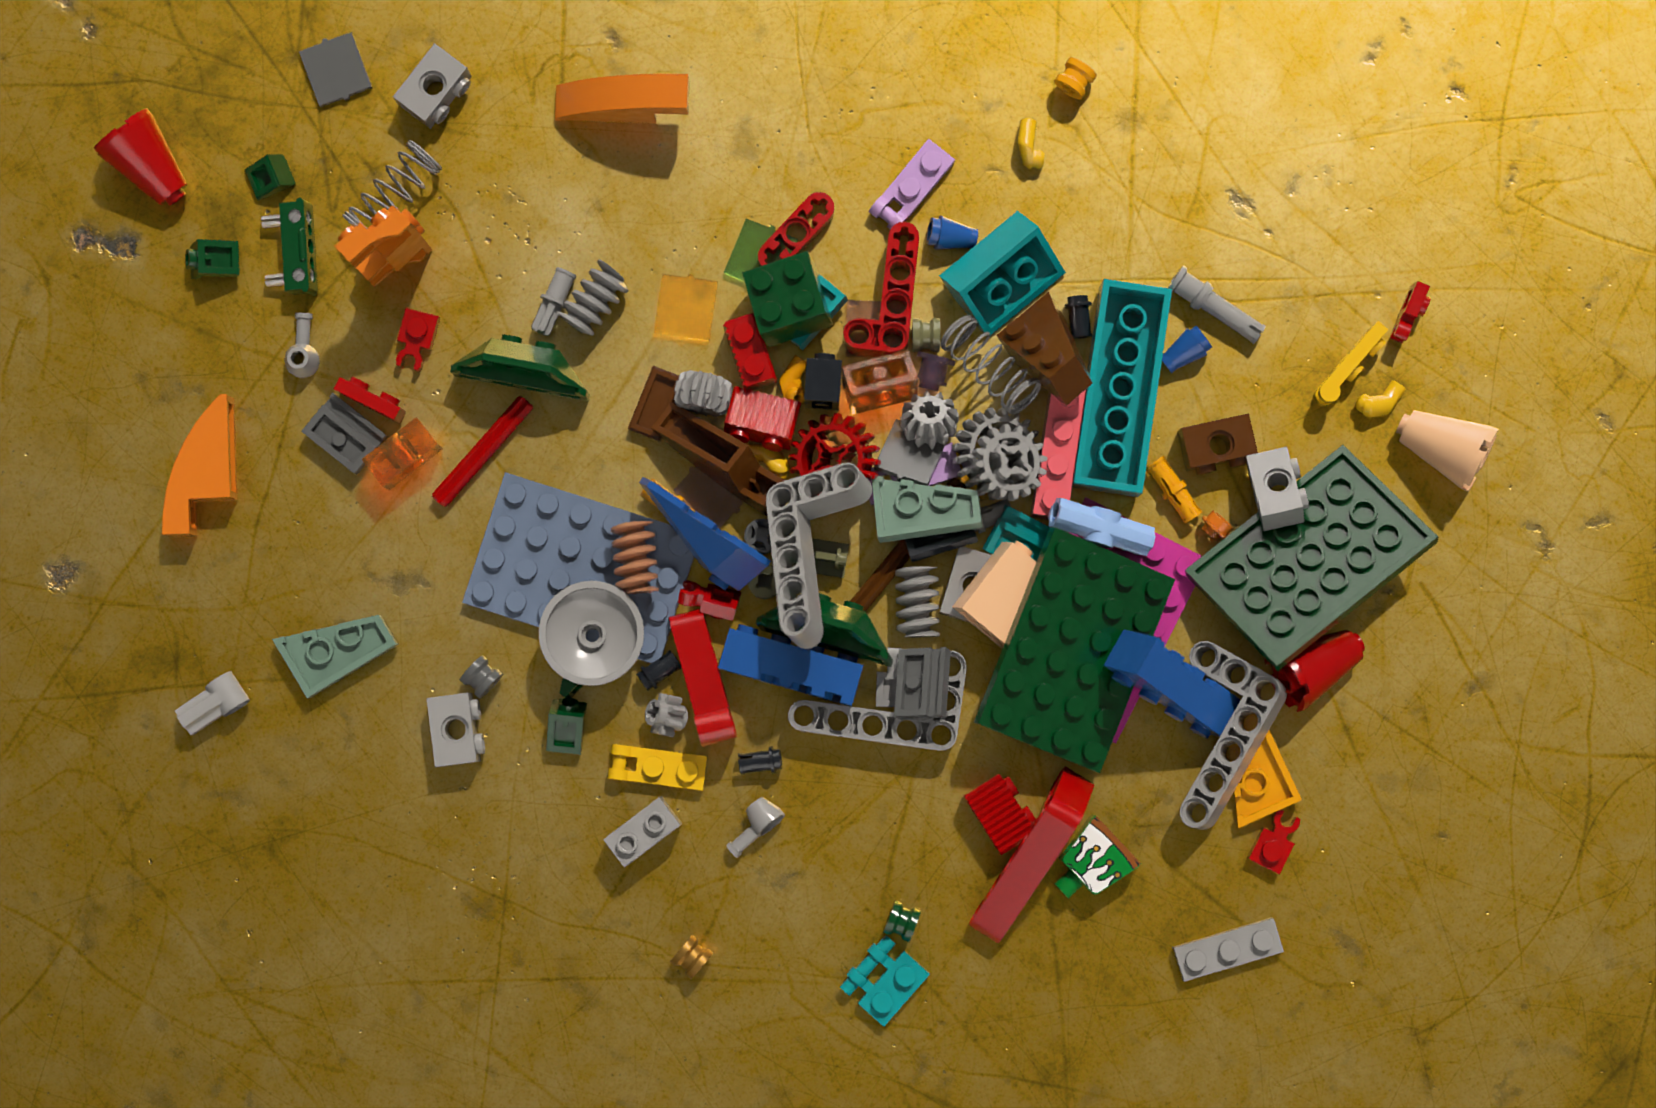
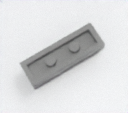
[1172,917,1284,982]

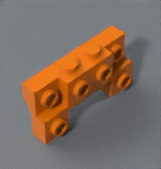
[335,205,432,287]

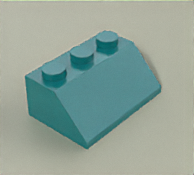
[939,211,1066,336]

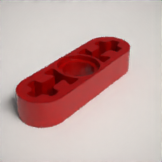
[758,192,834,267]

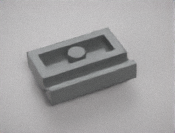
[302,393,388,475]
[894,647,951,720]

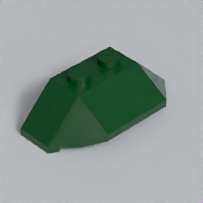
[450,334,590,402]
[755,593,893,667]

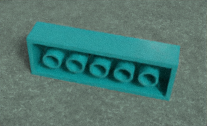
[1072,279,1172,497]

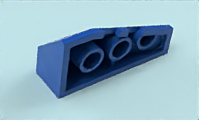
[639,477,771,591]

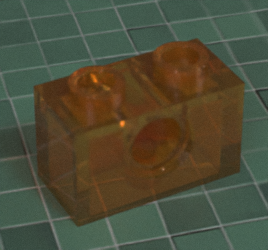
[842,350,918,415]
[362,417,443,490]

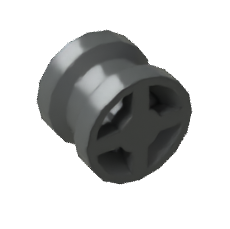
[744,519,772,555]
[460,655,503,699]

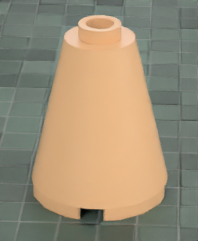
[1396,410,1499,492]

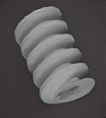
[556,259,629,336]
[895,566,940,638]

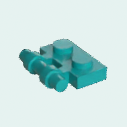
[840,935,930,1027]

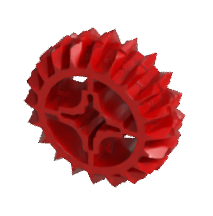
[788,413,881,496]

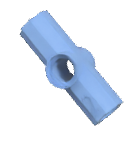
[1048,498,1156,556]

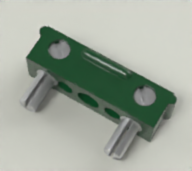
[261,197,318,296]

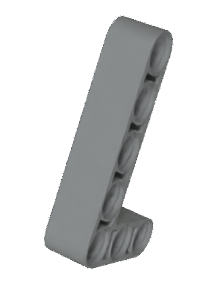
[766,463,872,649]
[1180,641,1287,830]
[788,651,967,751]

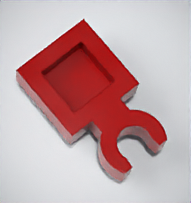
[1390,281,1431,343]
[396,308,441,372]
[677,580,742,621]
[1247,809,1300,875]

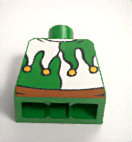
[1054,814,1141,899]

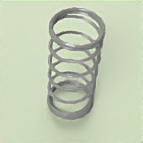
[342,140,442,228]
[940,315,1041,414]

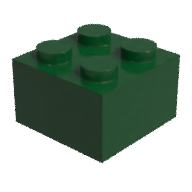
[742,251,833,347]

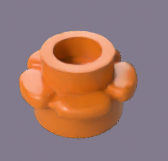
[1202,510,1234,541]

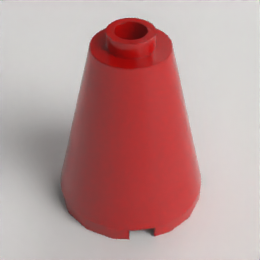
[94,108,187,206]
[1264,630,1365,712]

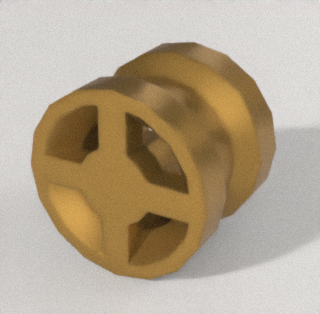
[670,935,713,979]

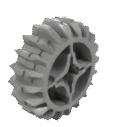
[952,407,1041,500]

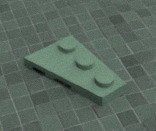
[872,476,983,543]
[272,615,398,698]

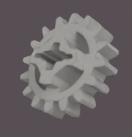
[971,424,1047,501]

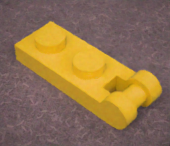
[1314,321,1389,406]
[607,744,708,791]

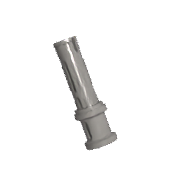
[1167,265,1266,344]

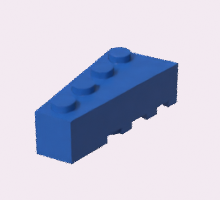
[718,624,863,707]
[1103,630,1241,739]

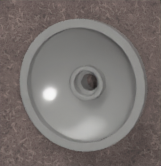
[539,581,644,686]

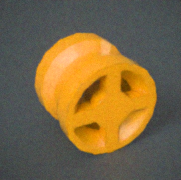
[1054,57,1097,100]

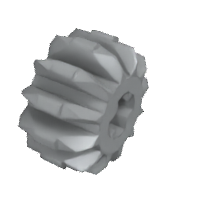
[674,370,733,417]
[900,390,959,449]

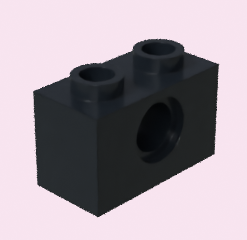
[804,353,842,411]

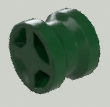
[883,900,921,942]

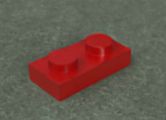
[333,376,406,424]

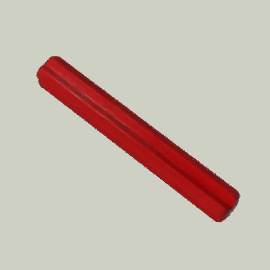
[432,396,533,507]

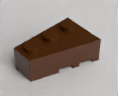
[996,291,1093,406]

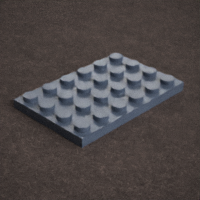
[462,472,694,663]

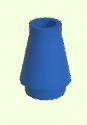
[926,215,978,249]
[1162,326,1212,373]

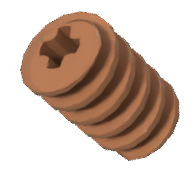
[610,521,659,594]

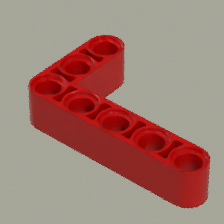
[968,766,1095,943]

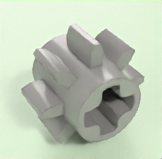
[645,693,688,737]

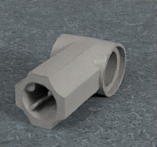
[175,671,250,735]

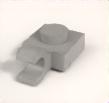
[876,647,902,707]

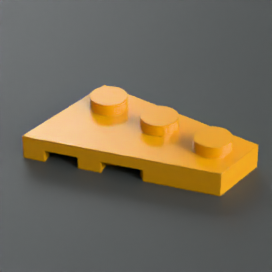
[1229,713,1302,828]

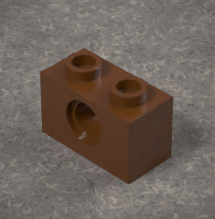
[1177,413,1258,475]

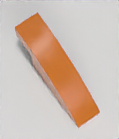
[555,74,690,123]
[162,394,238,537]

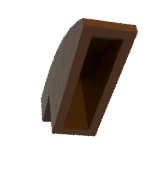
[651,402,786,517]

